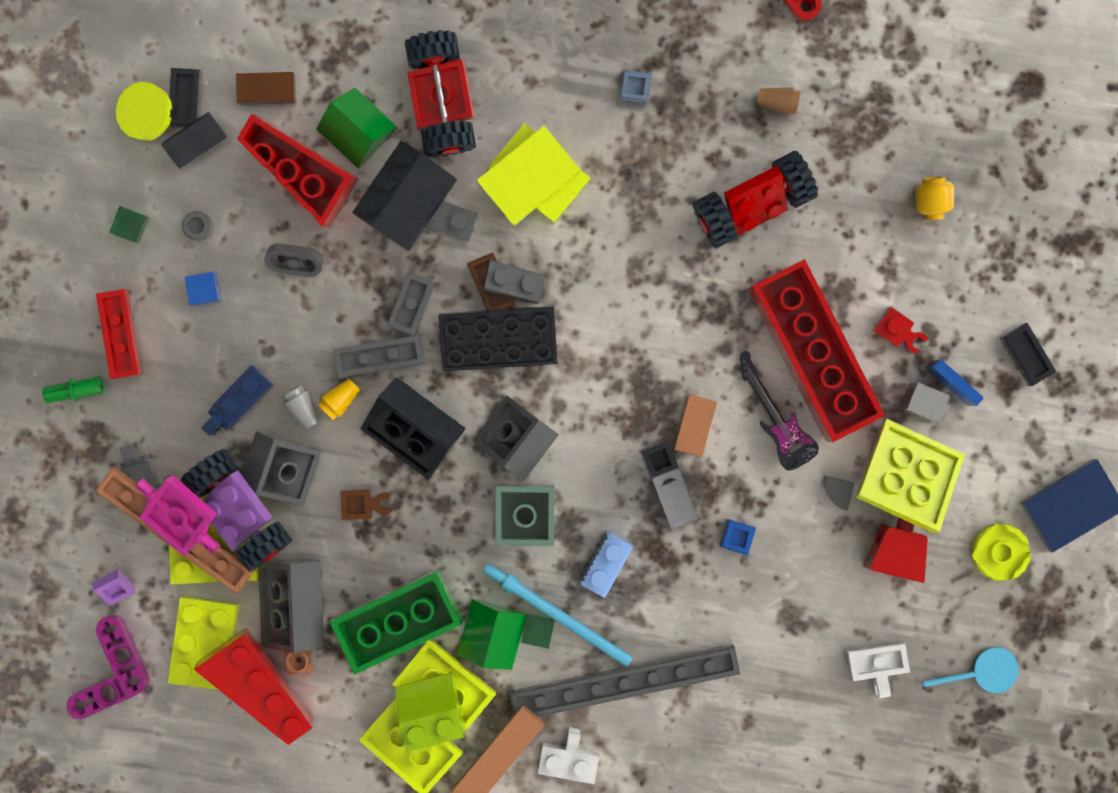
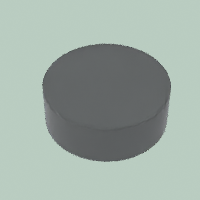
[182,211,213,241]

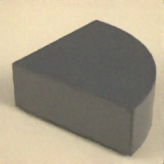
[824,475,854,511]

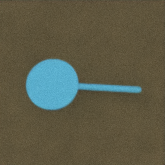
[922,647,1019,693]

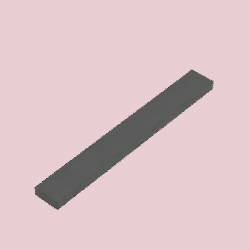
[510,644,740,717]

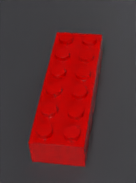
[747,259,885,443]

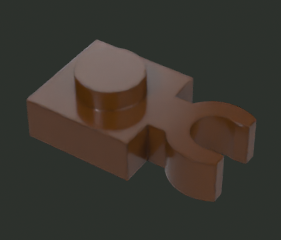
[340,489,392,520]

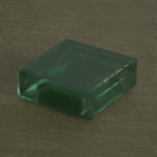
[109,206,150,244]
[521,613,555,649]

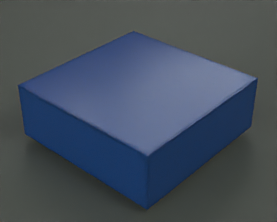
[184,272,221,306]
[719,519,756,555]

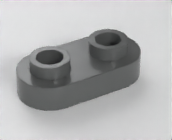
[264,243,324,277]

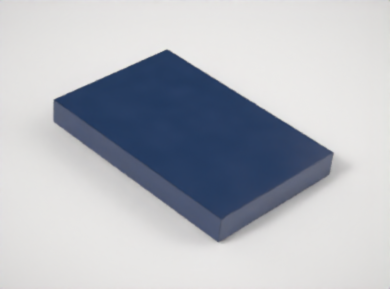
[1020,459,1118,553]

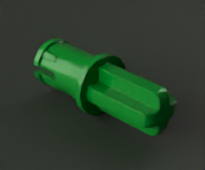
[42,376,105,403]

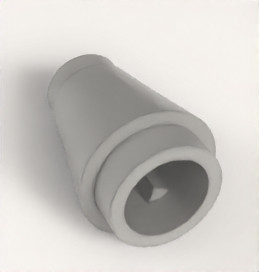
[281,385,319,429]

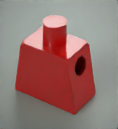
[863,517,928,583]

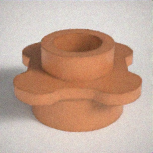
[284,649,314,675]

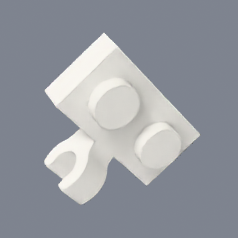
[846,642,910,698]
[538,727,599,784]

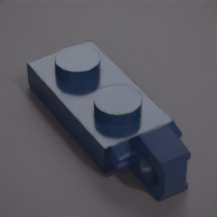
[201,365,274,436]

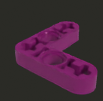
[66,615,150,719]

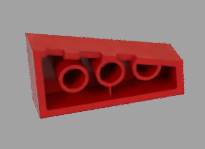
[237,114,359,227]
[194,627,313,745]

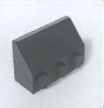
[259,558,325,653]

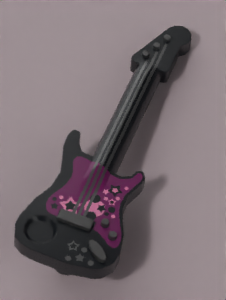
[740,351,819,471]

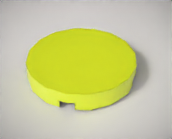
[116,82,172,141]
[971,523,1031,581]

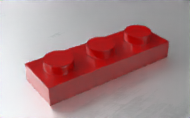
[96,289,142,379]

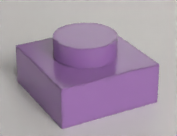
[92,569,135,606]

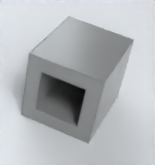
[899,382,950,423]

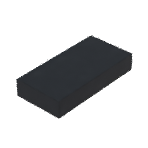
[169,68,203,128]
[161,112,227,169]
[999,323,1057,386]

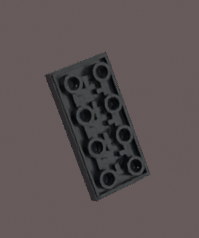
[438,306,558,372]

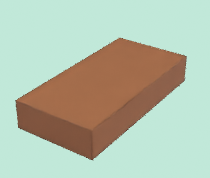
[673,394,717,457]

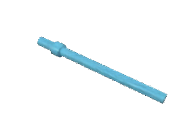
[483,563,632,667]

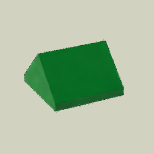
[316,88,398,169]
[457,598,527,670]

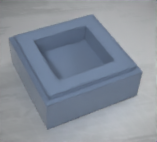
[619,70,652,104]

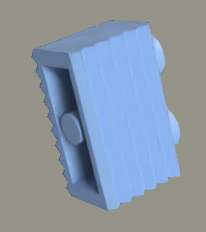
[580,531,633,598]

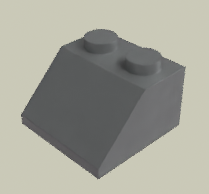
[473,395,559,481]
[241,431,321,505]

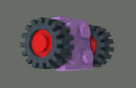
[180,449,293,572]

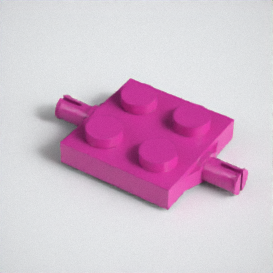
[135,475,220,556]

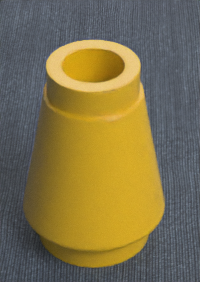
[317,378,360,420]

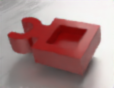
[872,307,928,354]

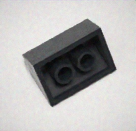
[352,140,458,251]
[360,377,466,480]

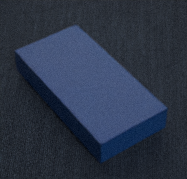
[925,360,984,406]

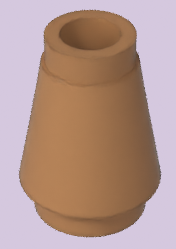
[757,87,801,116]

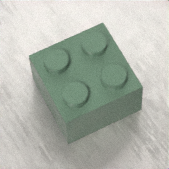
[495,484,554,546]

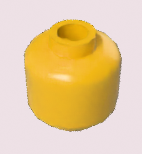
[915,176,954,220]

